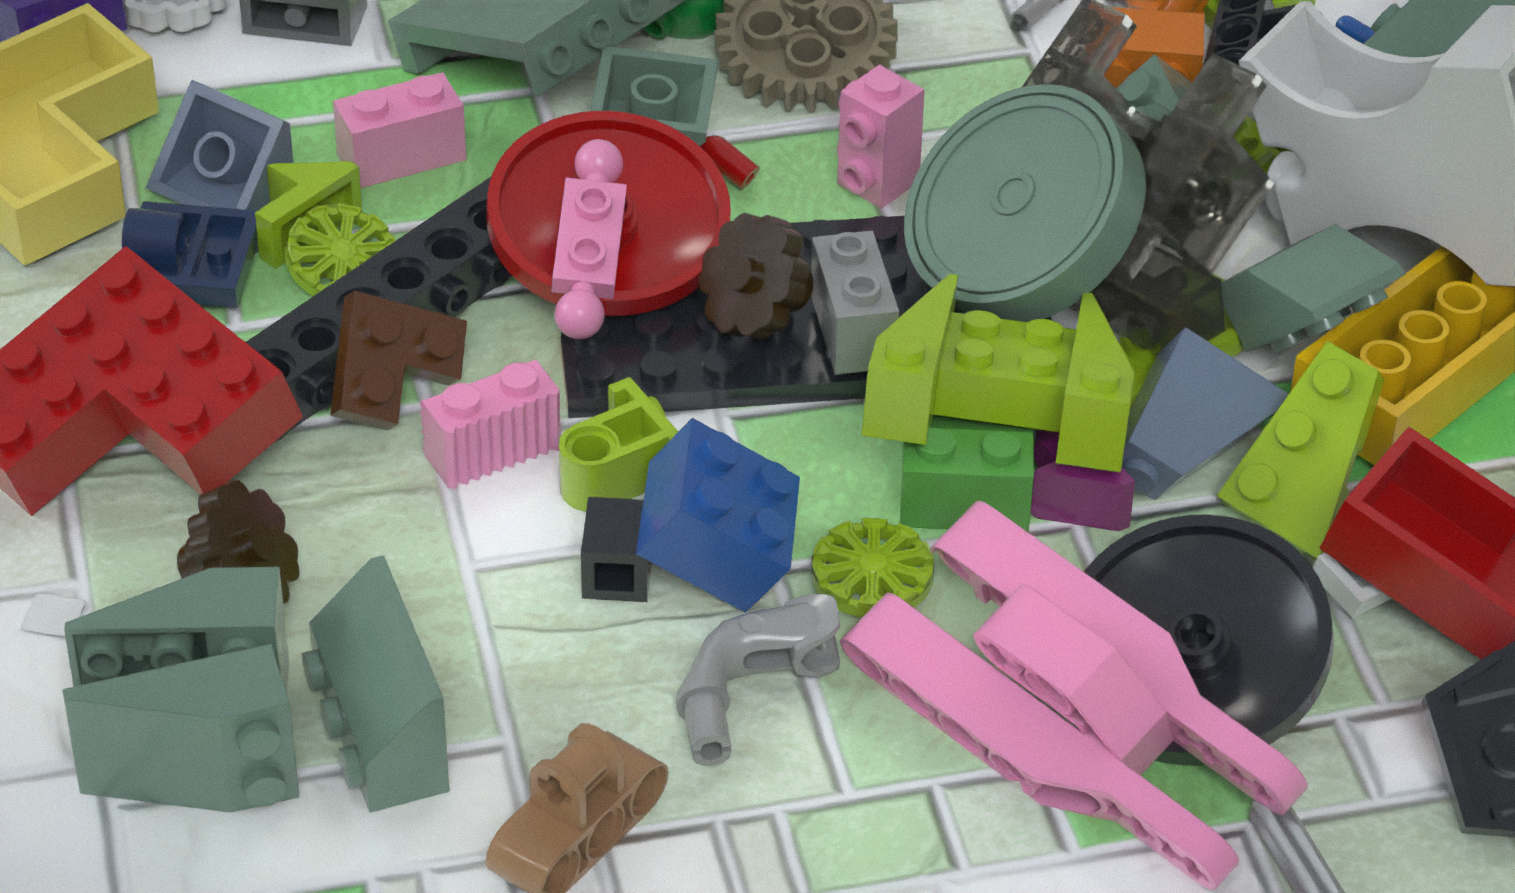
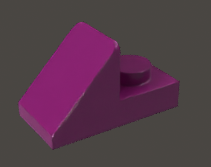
[1030,429,1135,532]

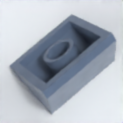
[146,79,294,211]

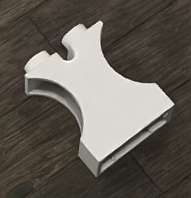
[1236,1,1515,286]

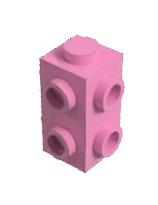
[837,65,925,209]

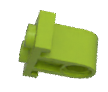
[559,377,678,511]

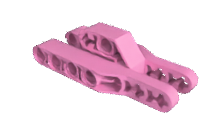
[840,501,1308,890]

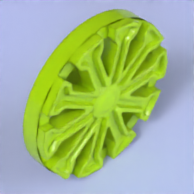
[285,203,396,296]
[811,517,934,617]

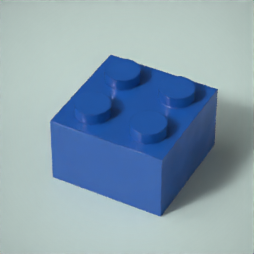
[636,417,800,613]

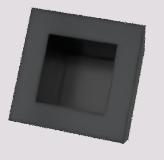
[581,497,652,602]

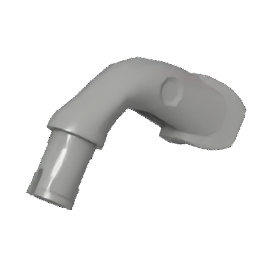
[675,594,840,766]

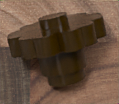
[699,213,813,340]
[177,480,300,604]

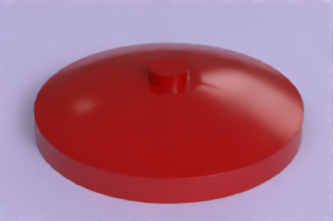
[486,111,731,316]

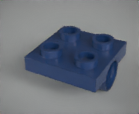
[122,201,258,308]

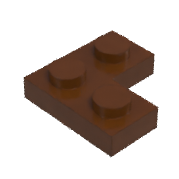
[330,291,467,430]

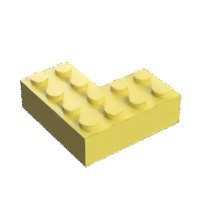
[0,3,159,266]

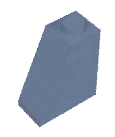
[1122,327,1289,500]

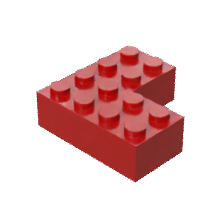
[0,246,303,516]
[1319,426,1515,659]

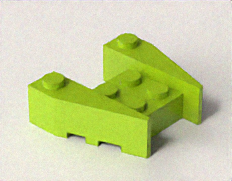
[861,273,1135,472]

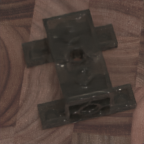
[1022,0,1274,289]

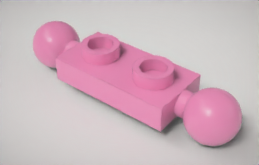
[551,139,627,339]

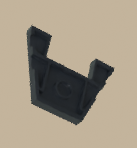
[1421,641,1515,838]

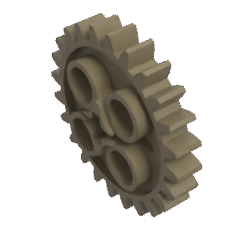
[714,0,898,113]

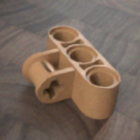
[486,723,669,893]

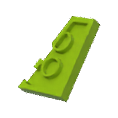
[1216,341,1384,562]

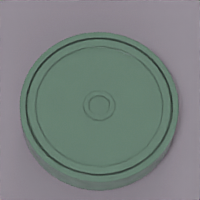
[904,84,1146,322]

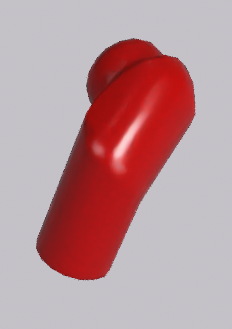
[700,135,760,190]

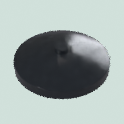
[1084,514,1334,765]

